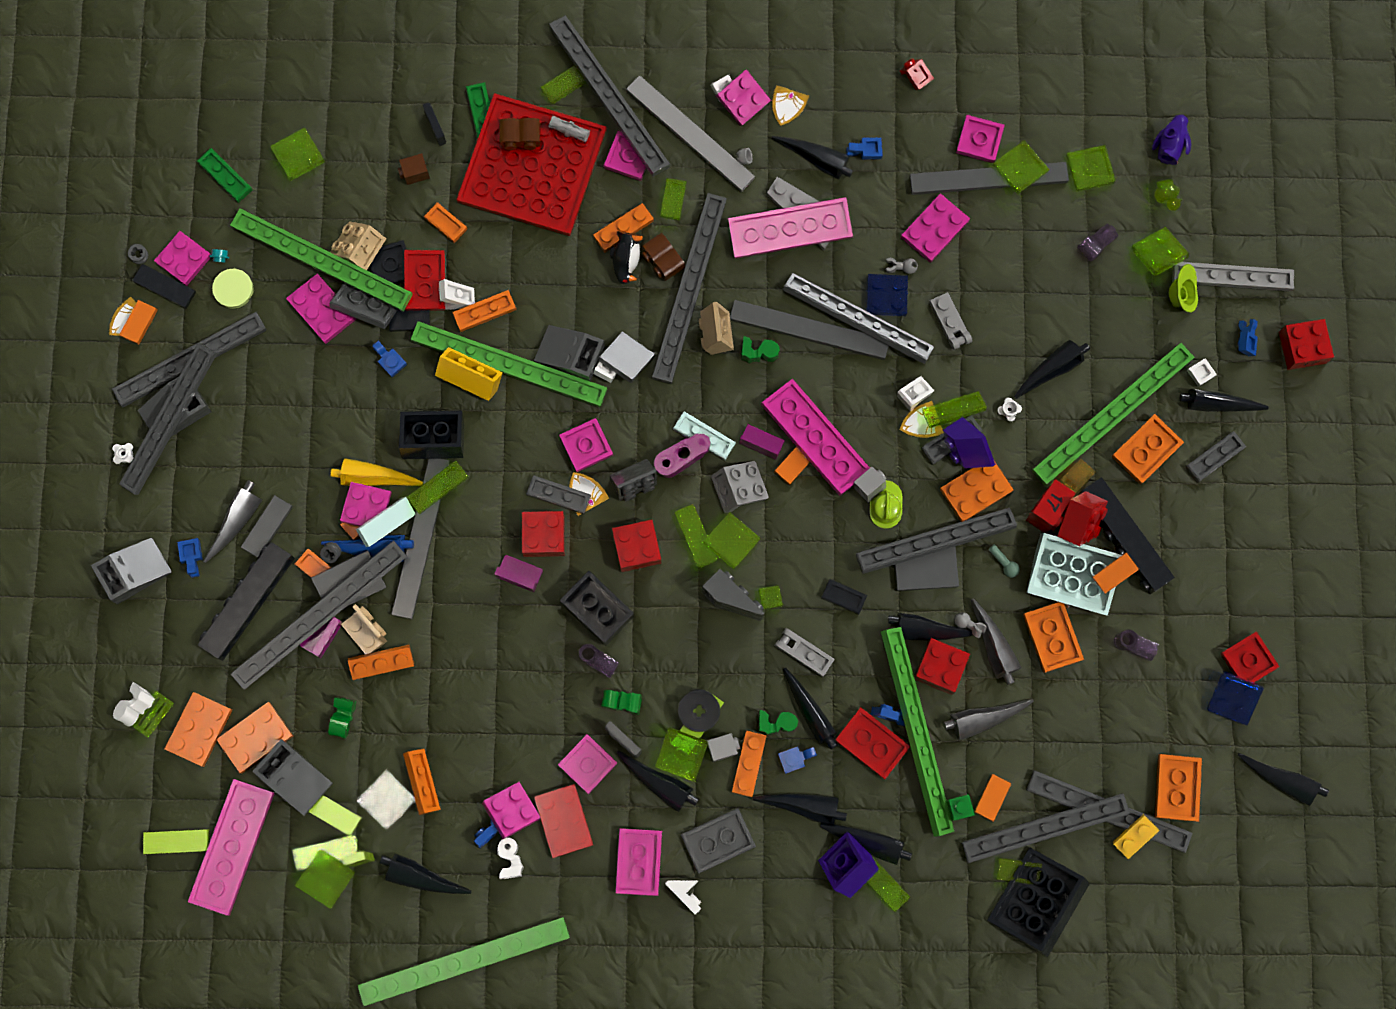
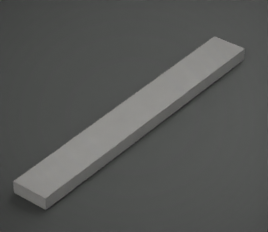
[626,76,755,192]

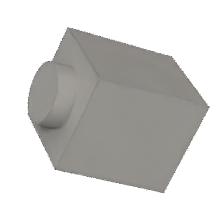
[854,467,886,503]
[707,733,740,762]

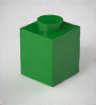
[947,795,975,821]

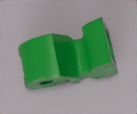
[741,336,780,363]
[601,690,642,715]
[328,697,357,739]
[759,710,798,736]

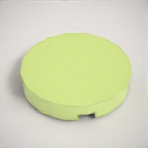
[212,269,254,309]

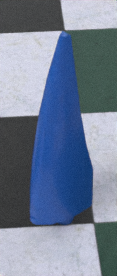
[321,535,414,562]

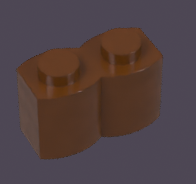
[499,118,541,150]
[641,233,685,281]

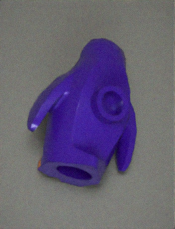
[1152,115,1191,165]

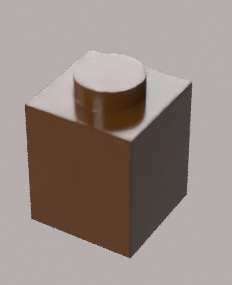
[398,153,430,185]

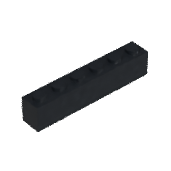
[1078,477,1175,594]
[198,542,295,661]

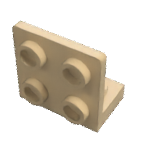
[330,221,386,270]
[341,604,387,654]

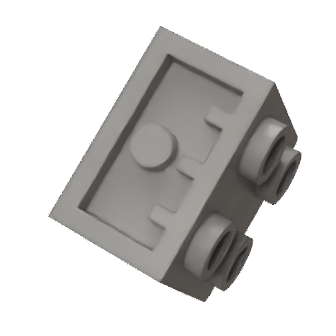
[711,461,769,513]

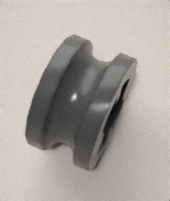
[128,244,148,264]
[320,542,341,563]

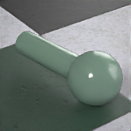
[988,544,1020,578]

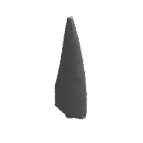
[203,480,262,563]
[970,598,1022,685]
[943,699,1033,740]

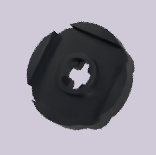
[678,689,720,732]

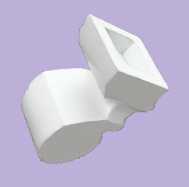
[113,682,155,726]
[498,838,524,879]

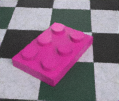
[901,193,970,263]
[286,274,356,344]
[616,829,662,896]

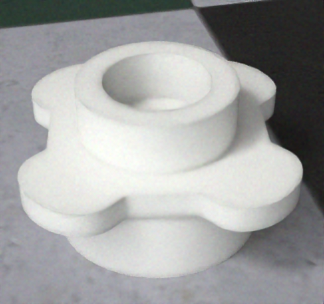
[998,398,1022,422]
[112,443,134,464]

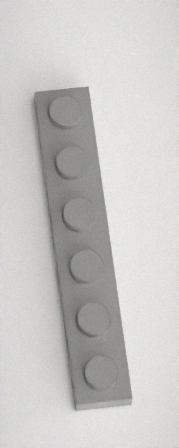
[1172,262,1294,291]

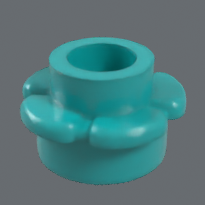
[209,249,229,263]

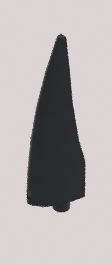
[772,136,853,179]
[1014,340,1090,399]
[1179,389,1269,412]
[887,612,973,641]
[783,668,838,750]
[617,750,699,812]
[1238,752,1329,806]
[753,794,847,825]
[820,823,912,865]
[380,854,472,894]

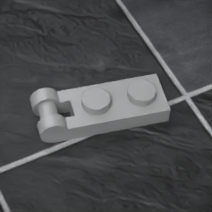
[929,293,972,350]
[774,628,834,677]

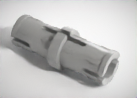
[549,116,590,143]

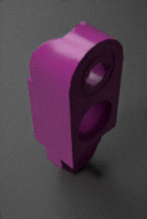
[654,433,711,478]

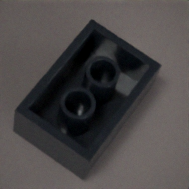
[399,411,464,459]
[560,571,634,646]

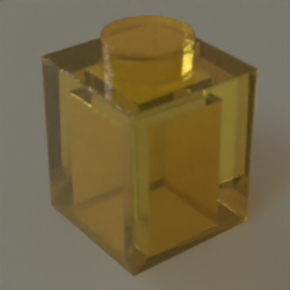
[1061,459,1096,493]

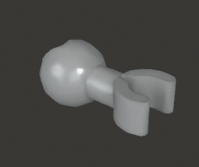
[886,258,918,274]
[954,612,987,638]

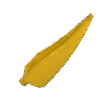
[331,459,423,486]

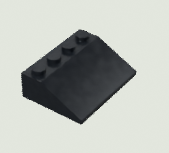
[988,848,1090,958]

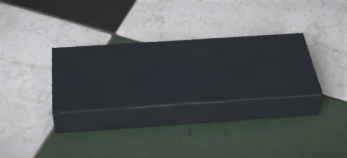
[132,264,196,309]

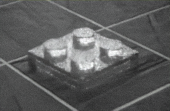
[356,770,415,830]

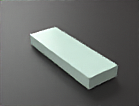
[673,412,736,461]
[356,497,416,547]

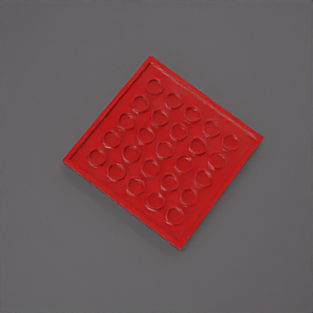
[457,93,607,236]

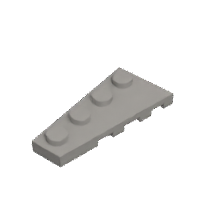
[767,177,829,251]

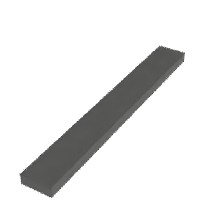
[909,162,1069,195]
[783,273,934,364]
[730,300,889,360]
[112,312,267,407]
[119,343,217,495]
[391,459,450,620]
[856,508,1017,574]
[1026,771,1192,853]
[961,793,1130,863]

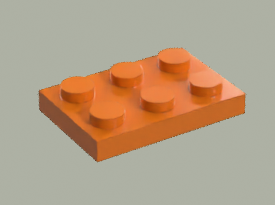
[1111,414,1184,485]
[940,461,1014,522]
[1023,602,1084,673]
[165,692,232,767]
[216,702,293,774]
[1155,754,1202,822]

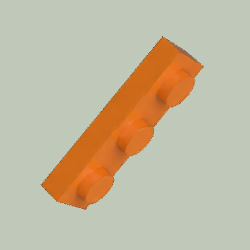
[593,203,654,253]
[453,290,516,332]
[348,645,414,680]
[732,731,767,797]
[403,749,441,815]

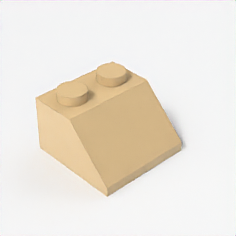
[699,302,734,355]

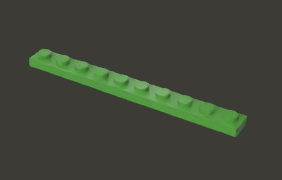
[230,209,413,312]
[411,321,607,408]
[1032,343,1194,486]
[881,627,954,837]
[358,917,570,1006]

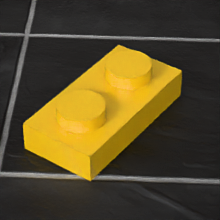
[1113,814,1159,859]

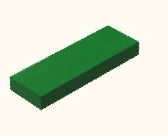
[466,82,490,138]
[197,148,253,203]

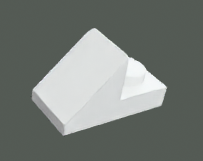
[439,279,475,309]
[897,376,934,411]
[665,881,701,914]

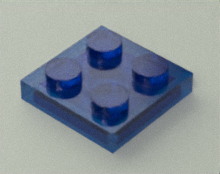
[866,274,908,316]
[1207,671,1264,726]

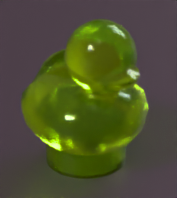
[1154,179,1182,211]

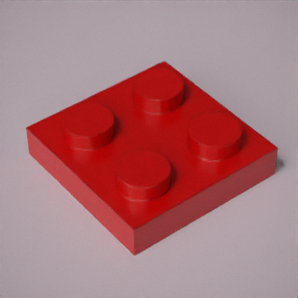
[1220,631,1280,689]

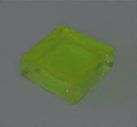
[759,585,783,610]

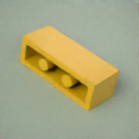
[435,347,503,401]

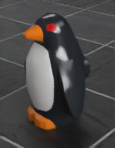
[610,231,643,284]

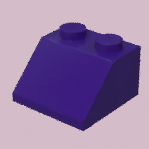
[943,417,996,468]
[818,832,879,898]

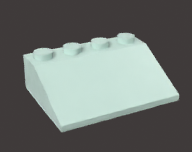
[1027,533,1121,616]

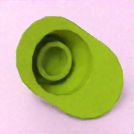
[1169,264,1198,312]
[870,480,903,529]

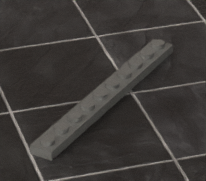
[549,15,670,177]
[652,193,727,384]
[231,540,407,690]

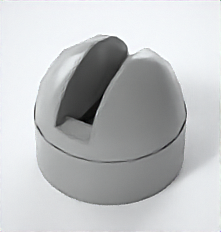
[736,148,752,165]

